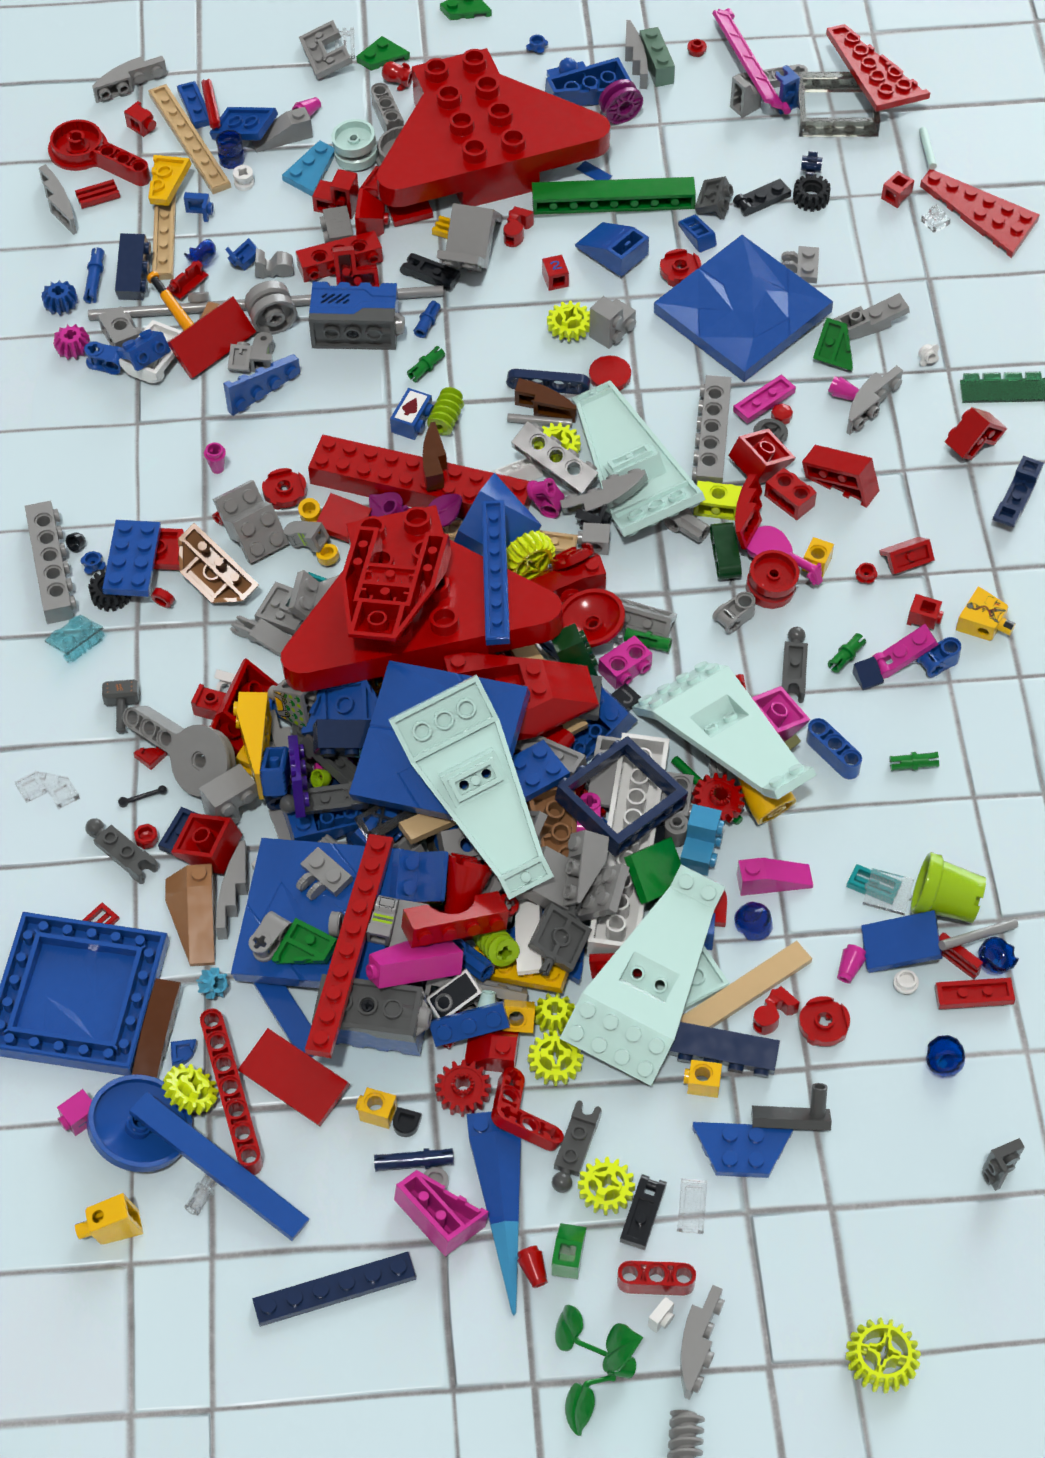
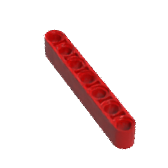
[200,1008,263,1175]

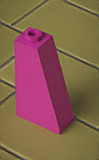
[366,940,463,989]

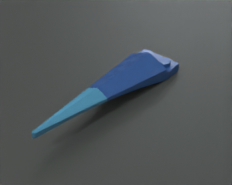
[467,1111,521,1315]

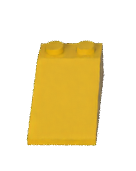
[233,692,272,800]

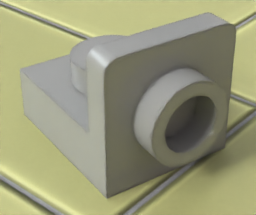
[228,342,252,373]

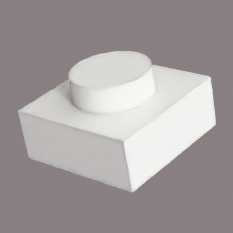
[648,1297,675,1333]

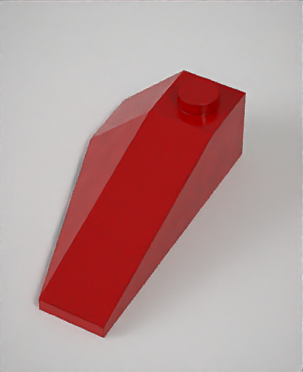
[529,552,606,598]

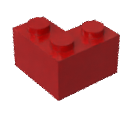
[312,169,359,219]
[332,246,379,286]
[945,407,1008,460]

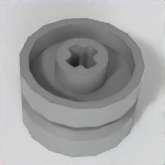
[244,280,297,335]

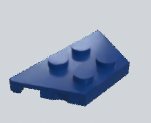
[301,680,378,736]
[692,1122,793,1178]

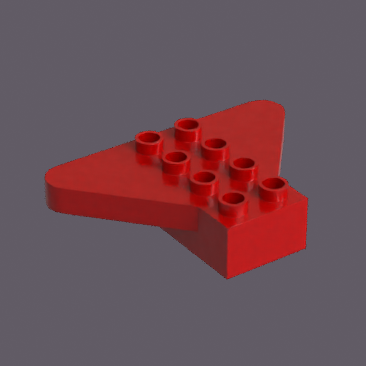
[376,48,610,207]
[281,505,563,692]

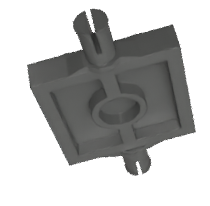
[528,903,592,976]

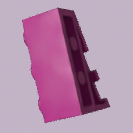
[394,1170,489,1257]

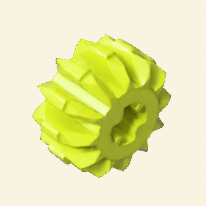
[534,992,575,1036]

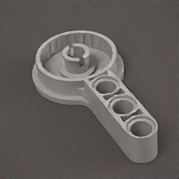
[371,83,404,166]
[123,706,235,797]

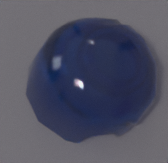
[184,239,216,266]
[734,902,773,941]
[978,936,1019,975]
[926,1035,965,1077]

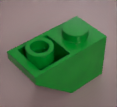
[552,1223,587,1280]

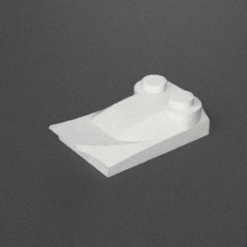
[119,320,182,383]

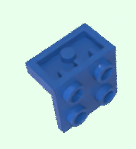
[390,849,449,903]

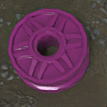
[599,79,643,124]

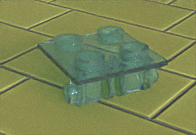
[44,615,105,663]

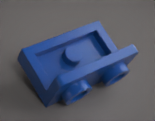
[116,329,171,371]

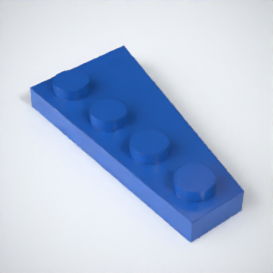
[223,354,300,416]

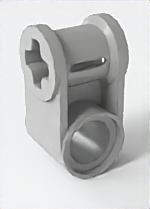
[712,591,755,634]
[249,911,292,962]

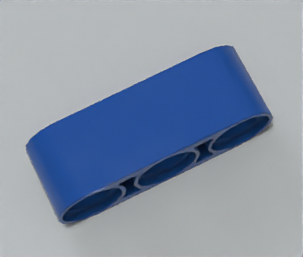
[806,718,862,779]

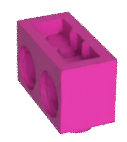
[598,635,652,690]

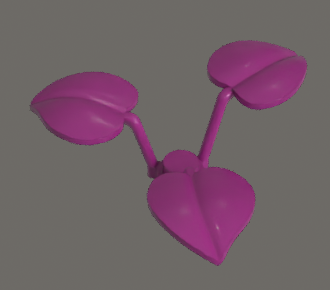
[369,492,462,527]

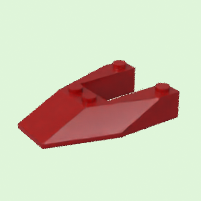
[341,526,451,642]
[443,652,599,741]

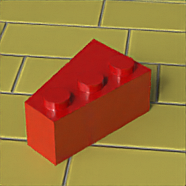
[802,445,880,508]

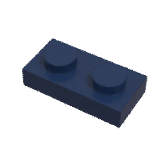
[158,807,199,854]

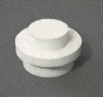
[893,970,919,994]

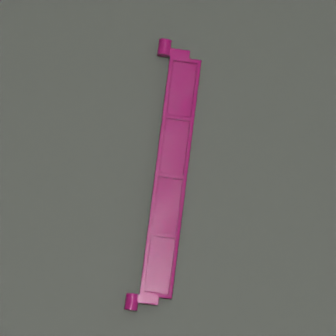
[712,8,791,115]

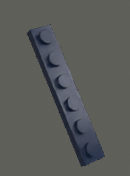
[252,1252,416,1327]

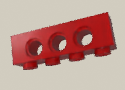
[295,230,383,283]

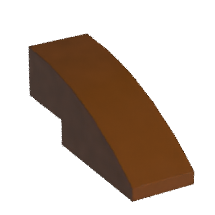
[515,378,577,423]
[422,422,447,491]

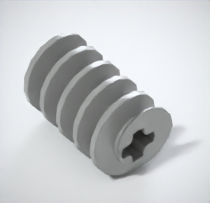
[667,1410,705,1458]

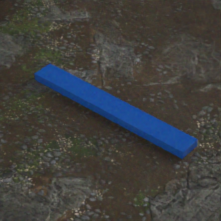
[482,500,510,645]
[129,1092,309,1241]

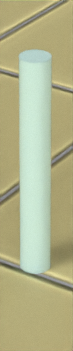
[919,127,937,170]

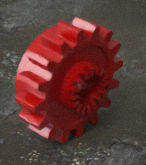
[691,773,745,823]
[435,1060,491,1117]

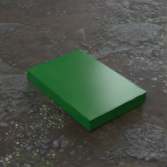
[624,837,681,904]

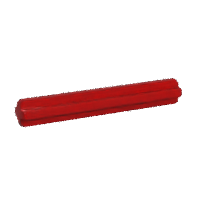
[201,79,221,129]

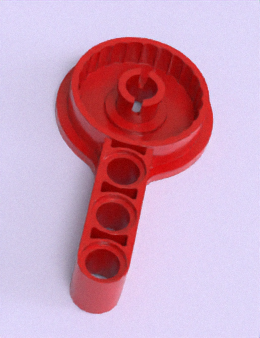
[48,119,151,186]

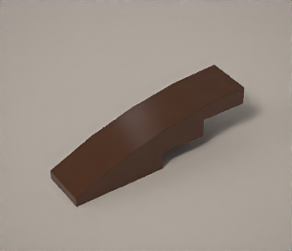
[132,978,181,1079]

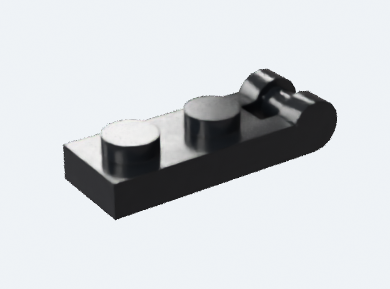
[733,179,791,216]
[400,253,460,290]
[620,1174,667,1250]

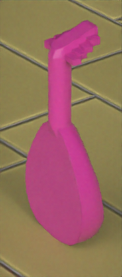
[745,525,823,585]

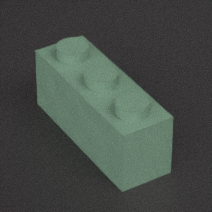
[639,27,675,87]

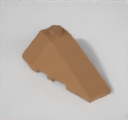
[526,786,577,857]
[165,864,215,966]

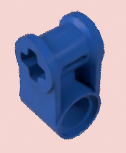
[84,341,122,375]
[916,637,961,678]

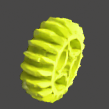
[507,530,556,579]
[845,1317,921,1394]

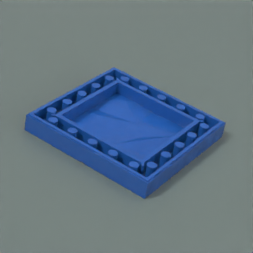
[654,235,833,382]
[349,660,530,821]
[231,838,399,988]
[0,912,170,1076]

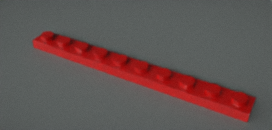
[305,834,394,1058]

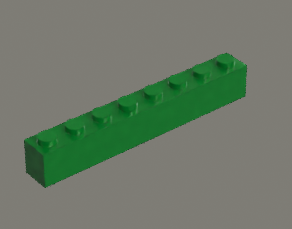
[532,177,696,215]

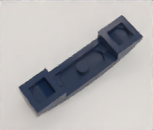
[992,455,1044,528]

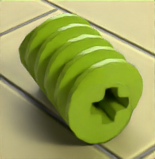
[427,387,464,435]
[473,930,520,967]

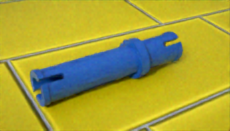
[83,247,105,304]

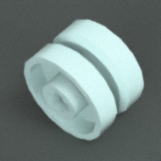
[331,119,378,171]

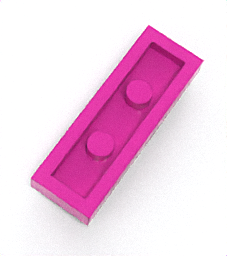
[733,374,796,424]

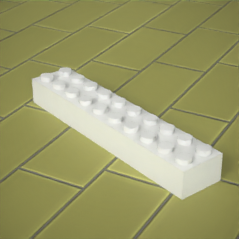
[587,733,670,956]

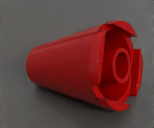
[444,853,493,914]

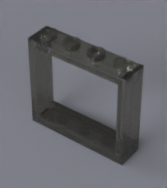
[797,72,880,137]

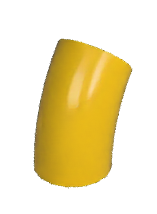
[738,777,796,825]

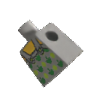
[268,679,317,728]

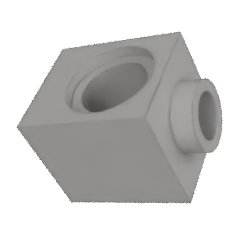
[577,522,610,555]

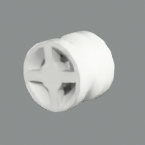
[233,165,254,191]

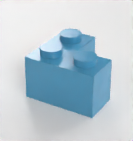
[680,804,725,876]

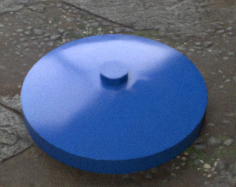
[87,1075,192,1172]

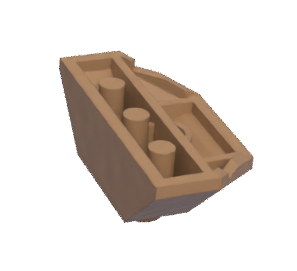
[178,523,259,604]

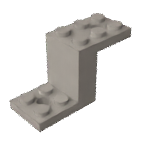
[437,203,503,272]
[499,846,630,921]

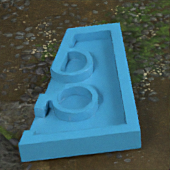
[282,140,335,196]

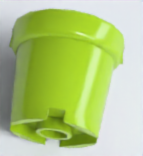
[911,852,986,923]

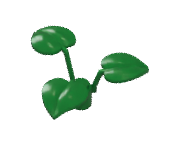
[555,1305,643,1436]

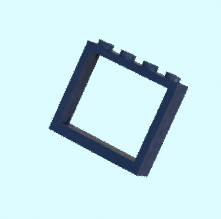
[555,736,688,857]

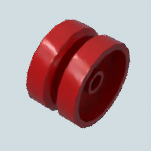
[746,550,800,609]

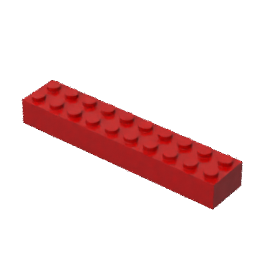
[308,434,532,519]

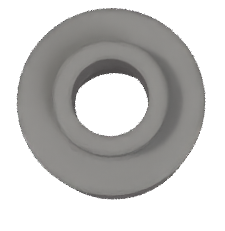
[665,813,688,847]

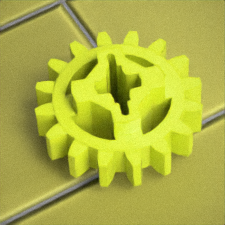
[547,301,590,342]
[534,423,581,462]
[527,1030,583,1086]
[162,1064,219,1115]
[578,1157,635,1215]

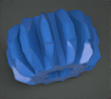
[41,280,78,315]

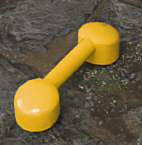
[298,498,339,566]

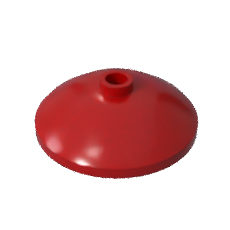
[562,588,626,647]

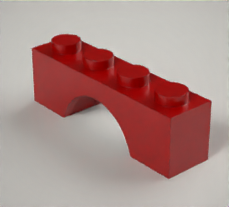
[401,891,509,948]

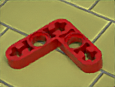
[491,1067,564,1151]

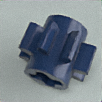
[801,151,823,176]

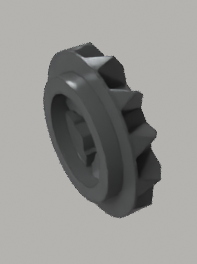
[753,419,788,443]

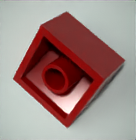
[728,428,796,484]
[171,813,243,874]

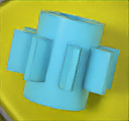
[196,967,229,999]

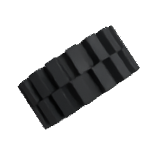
[793,174,831,212]
[88,569,132,612]

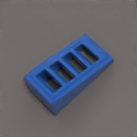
[678,214,717,252]

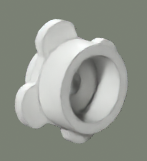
[918,344,939,366]

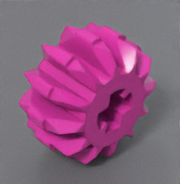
[53,324,90,360]

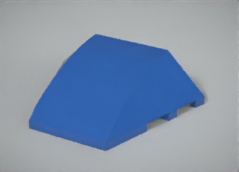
[454,473,542,556]

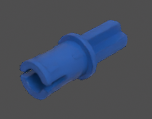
[413,300,441,338]

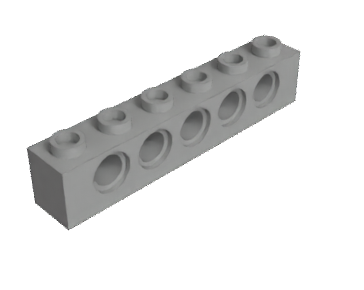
[692,375,732,485]
[25,501,77,624]

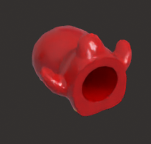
[382,61,413,91]

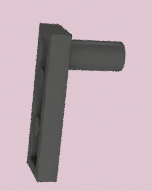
[751,1083,832,1131]

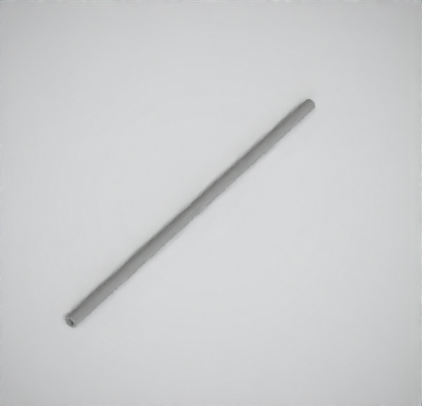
[88,285,444,320]

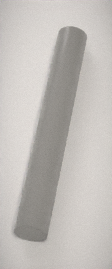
[507,413,573,428]

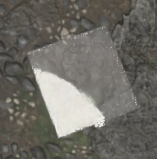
[863,868,914,916]

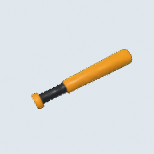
[147,271,193,331]

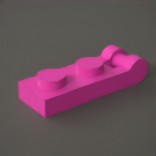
[872,624,939,679]

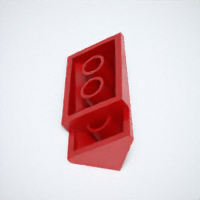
[210,658,278,757]

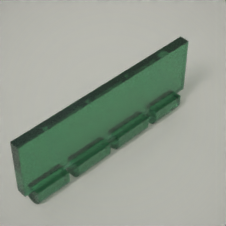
[960,371,1045,403]

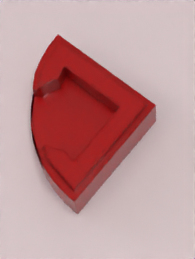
[133,747,168,770]

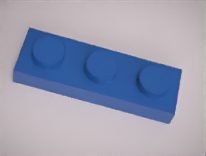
[430,1001,510,1047]

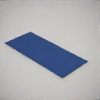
[576,161,612,180]

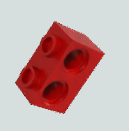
[764,468,817,520]

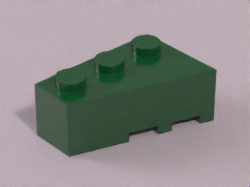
[552,623,603,687]

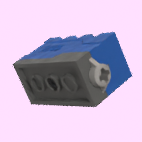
[308,282,405,350]
[312,974,432,1056]

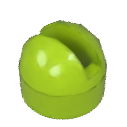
[310,769,332,787]

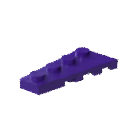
[288,735,310,818]

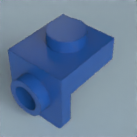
[184,192,214,222]
[225,238,258,271]

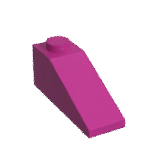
[737,858,813,896]

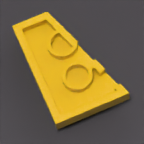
[148,155,192,206]

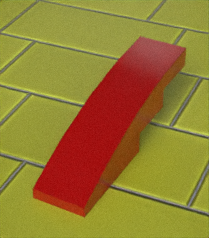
[735,474,762,549]

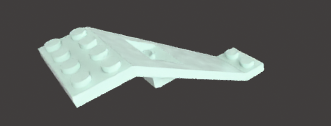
[571,381,706,537]
[632,661,817,800]
[388,675,554,900]
[559,864,726,1086]

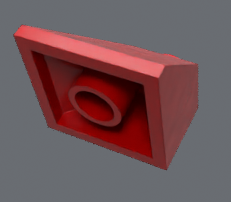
[355,188,389,237]
[465,1030,520,1073]

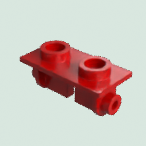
[166,260,209,300]

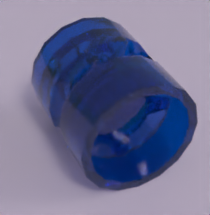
[216,130,245,169]

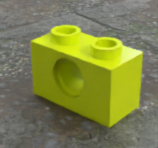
[693,481,742,520]

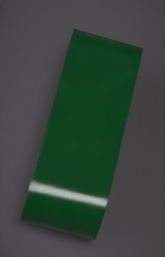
[710,522,742,580]

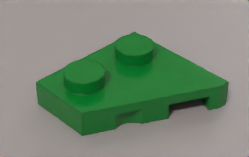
[440,0,492,20]
[356,36,410,71]
[813,317,853,371]
[271,918,337,964]

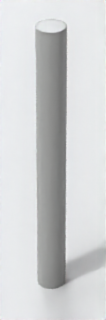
[938,919,1018,951]

